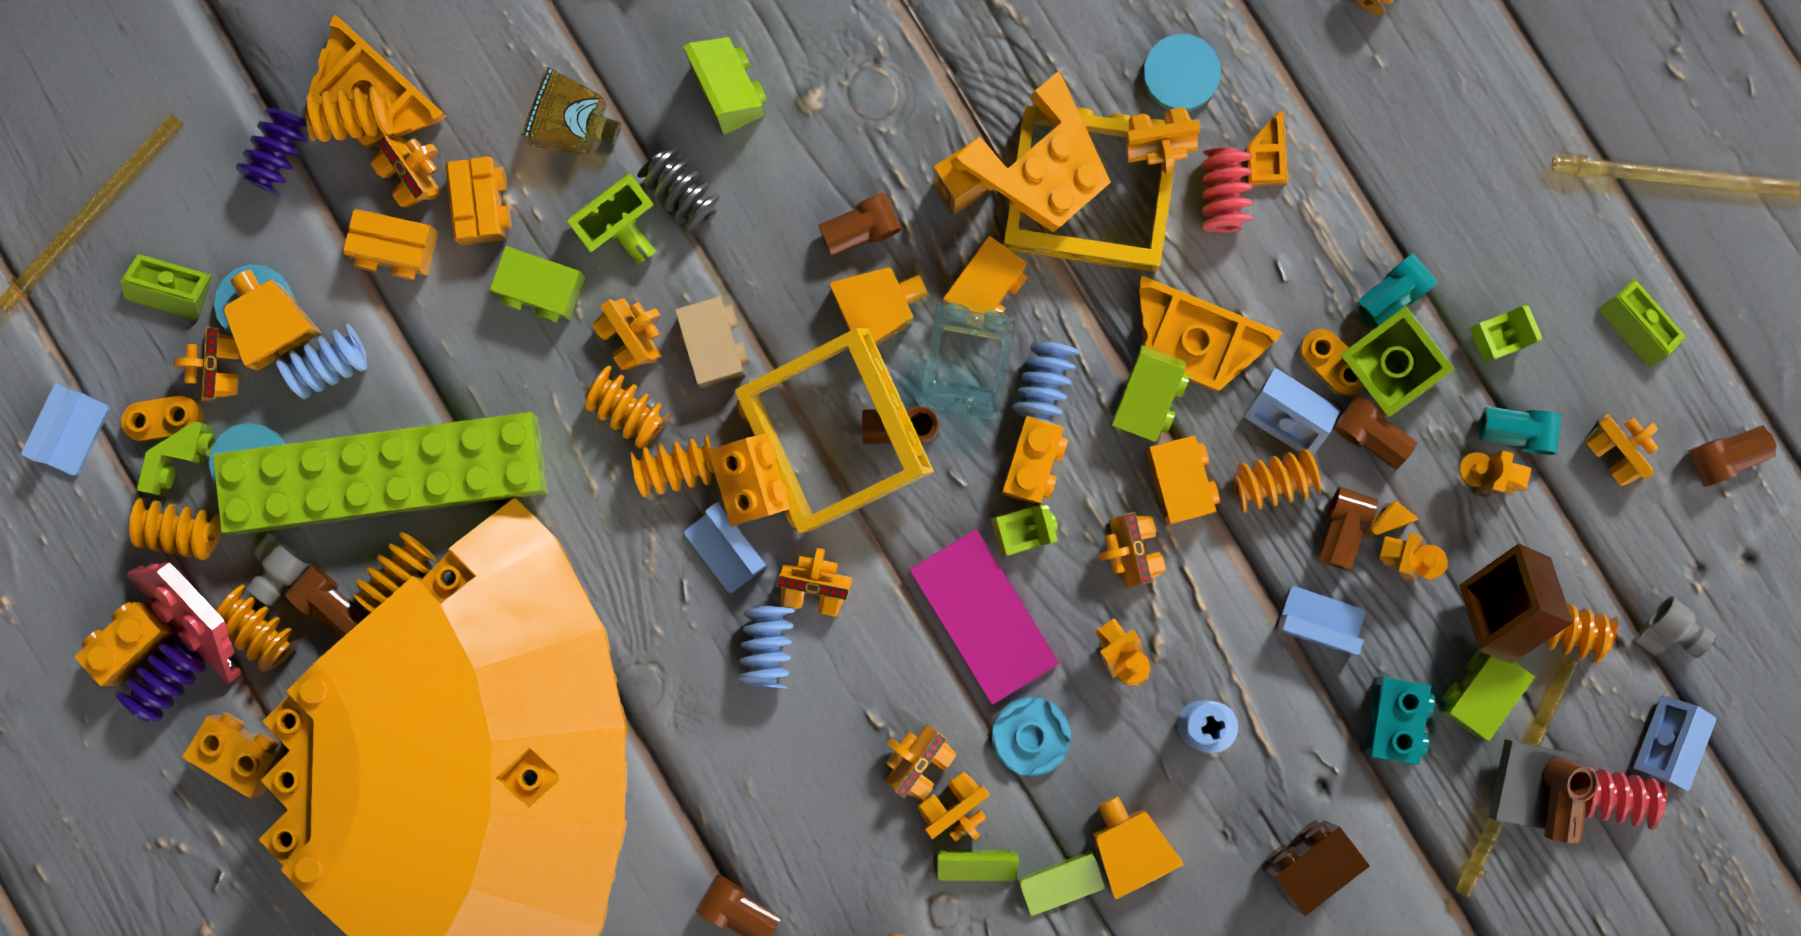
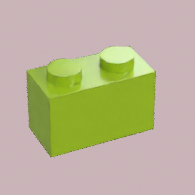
[490,246,585,323]
[1112,345,1190,442]
[1440,650,1535,742]

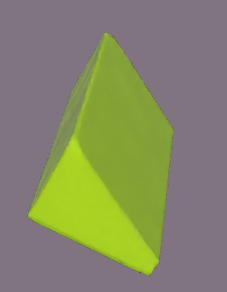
[120,254,212,320]
[1599,278,1686,367]
[937,849,1019,881]
[1017,850,1106,916]

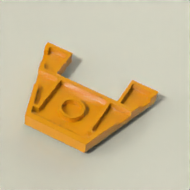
[950,72,1111,232]

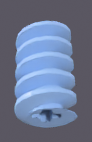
[275,323,368,399]
[1012,341,1080,425]
[738,606,795,689]
[1177,700,1238,753]

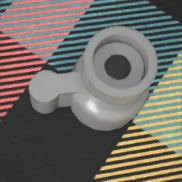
[246,531,310,607]
[1634,596,1716,658]

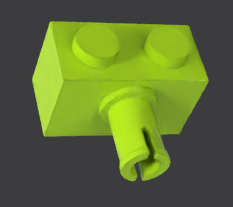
[567,171,657,266]

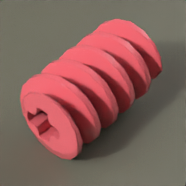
[1202,148,1252,233]
[1585,766,1667,830]

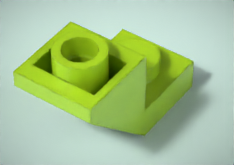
[137,421,216,496]

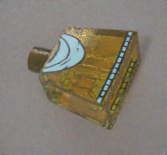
[521,67,621,155]

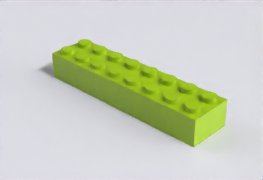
[213,412,548,536]

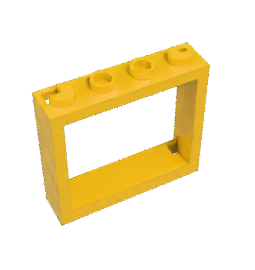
[1003,103,1176,273]
[734,328,934,534]

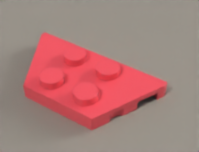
[126,562,242,685]

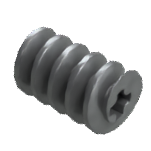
[637,147,720,235]

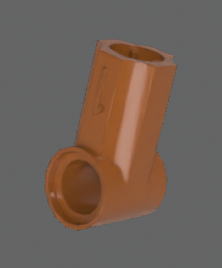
[818,193,902,257]
[1333,395,1418,470]
[862,406,941,445]
[1688,425,1777,487]
[1317,486,1378,571]
[284,564,367,640]
[1544,757,1598,843]
[695,875,782,936]

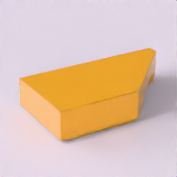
[1245,111,1288,186]

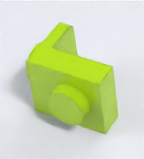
[1469,304,1542,364]
[990,504,1058,556]

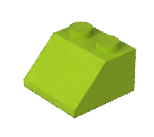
[683,37,768,135]
[1340,306,1456,417]

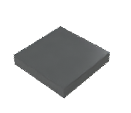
[1488,739,1580,829]

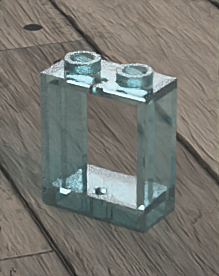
[919,303,1016,420]

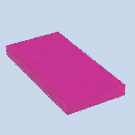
[910,529,1060,705]

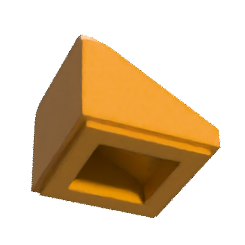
[1364,501,1418,537]

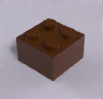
[1459,543,1573,664]
[1262,820,1370,916]

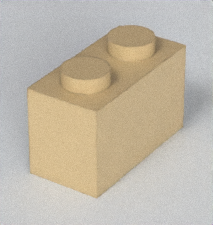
[675,296,750,389]

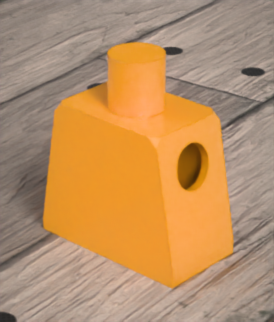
[829,267,928,347]
[224,270,321,371]
[1092,795,1184,900]

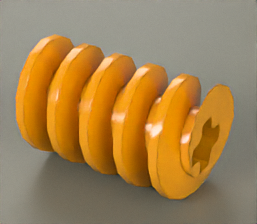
[305,86,393,143]
[585,365,672,449]
[631,435,715,498]
[1233,449,1321,513]
[129,497,221,561]
[353,532,439,612]
[215,585,301,672]
[1547,604,1618,664]

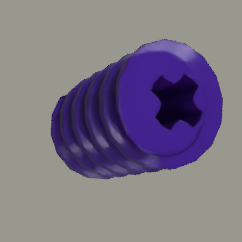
[235,107,308,196]
[115,635,206,722]

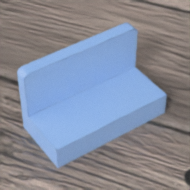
[1244,368,1340,456]
[20,383,111,476]
[684,502,768,593]
[1276,586,1366,655]
[1633,695,1716,791]

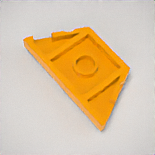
[308,14,447,149]
[1138,275,1282,392]

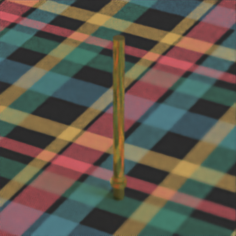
[0,114,184,313]
[1552,154,1801,197]
[1455,655,1579,899]

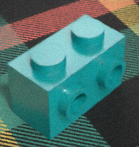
[1363,677,1435,765]

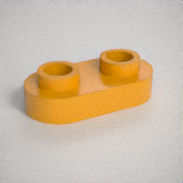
[1299,329,1365,397]
[121,395,204,442]

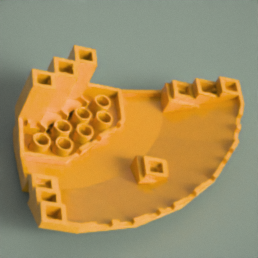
[259,497,628,936]

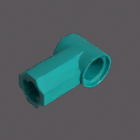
[1355,253,1438,328]
[1478,407,1562,455]

